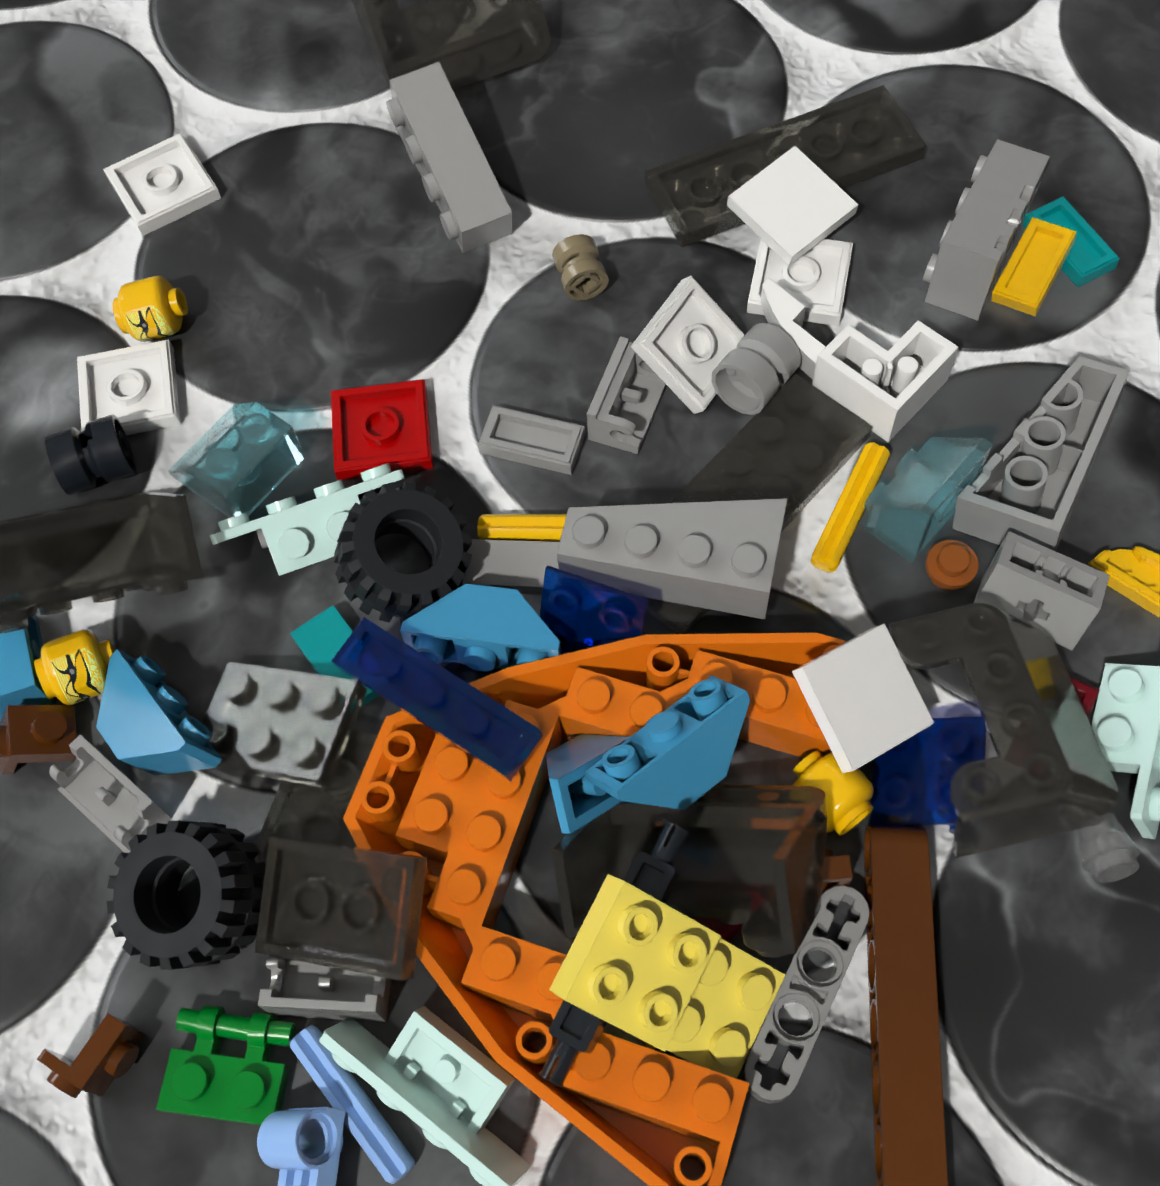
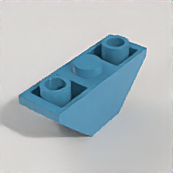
[400,583,562,671]
[96,649,222,776]
[584,675,750,810]

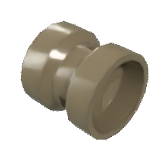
[552,234,609,301]

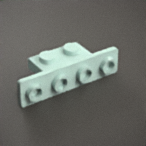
[209,463,405,576]
[1084,663,1160,839]
[319,1006,530,1186]

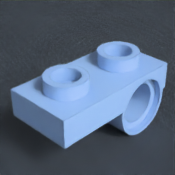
[257,1107,346,1186]

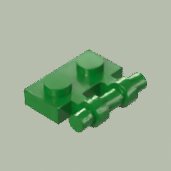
[156,1005,296,1126]

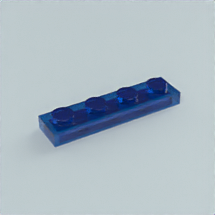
[331,617,543,782]

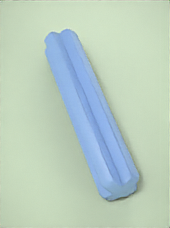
[290,1025,415,1184]

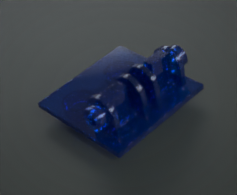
[539,565,648,654]
[871,716,987,835]

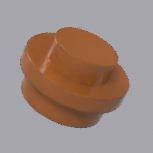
[925,540,979,590]

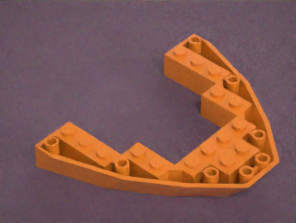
[343,633,847,1186]

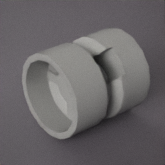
[711,323,801,415]

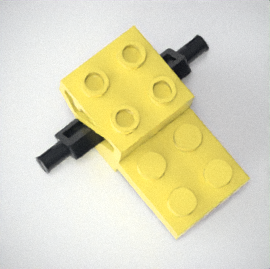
[539,821,785,1087]

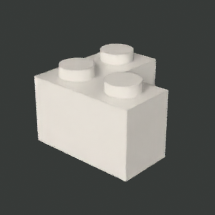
[811,320,958,442]

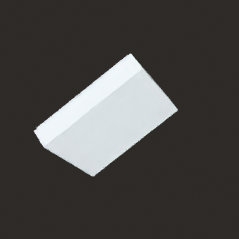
[103,133,221,236]
[727,146,858,266]
[747,239,853,326]
[630,276,745,414]
[77,339,181,435]
[792,623,934,773]

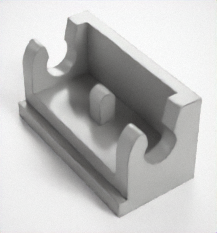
[587,336,667,454]
[49,734,172,853]
[258,956,393,1022]

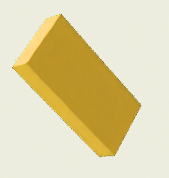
[991,217,1077,317]

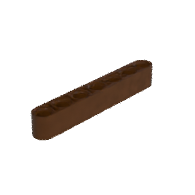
[864,826,948,1186]

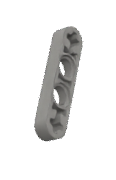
[743,885,870,1104]

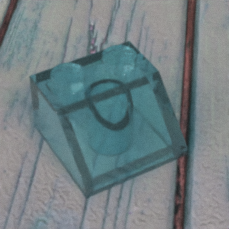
[168,402,305,518]
[863,437,993,564]

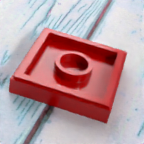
[331,379,433,480]

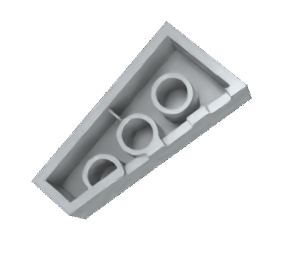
[386,62,512,253]
[923,139,1050,321]
[952,356,1130,551]
[557,498,787,619]

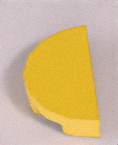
[1088,546,1160,618]

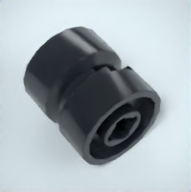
[45,414,137,495]

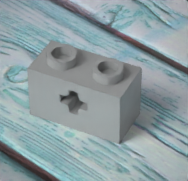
[973,531,1110,650]

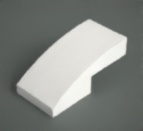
[761,277,825,379]

